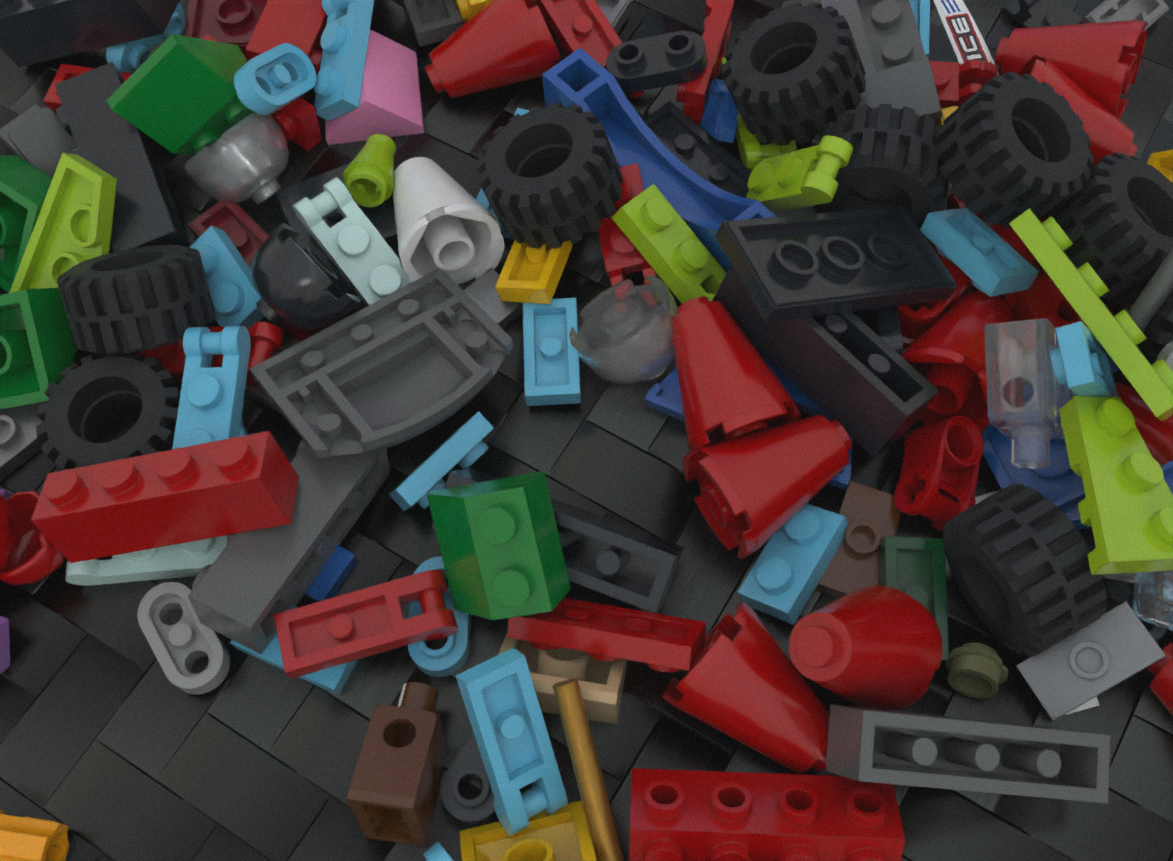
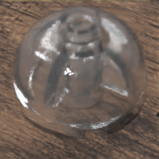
[183,112,289,205]
[569,276,678,384]

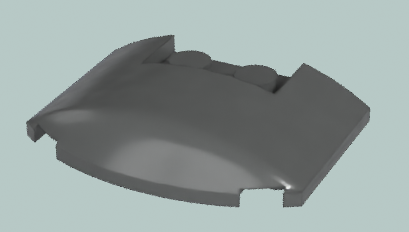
[781,0,942,146]
[250,268,513,458]

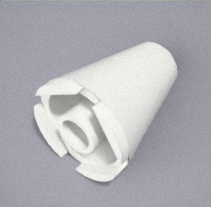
[393,157,505,288]

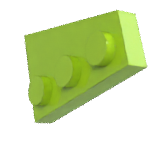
[9,152,117,293]
[1059,396,1173,575]

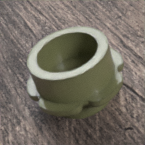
[945,643,1008,699]

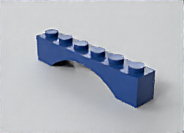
[542,48,777,273]

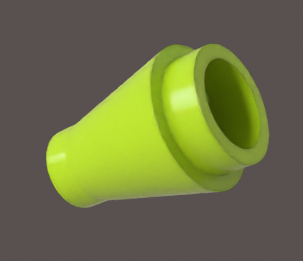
[343,134,396,207]

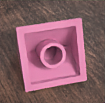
[325,29,424,145]

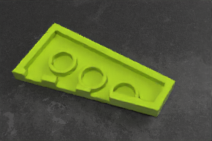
[1009,208,1173,422]

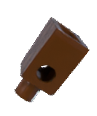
[346,682,447,848]

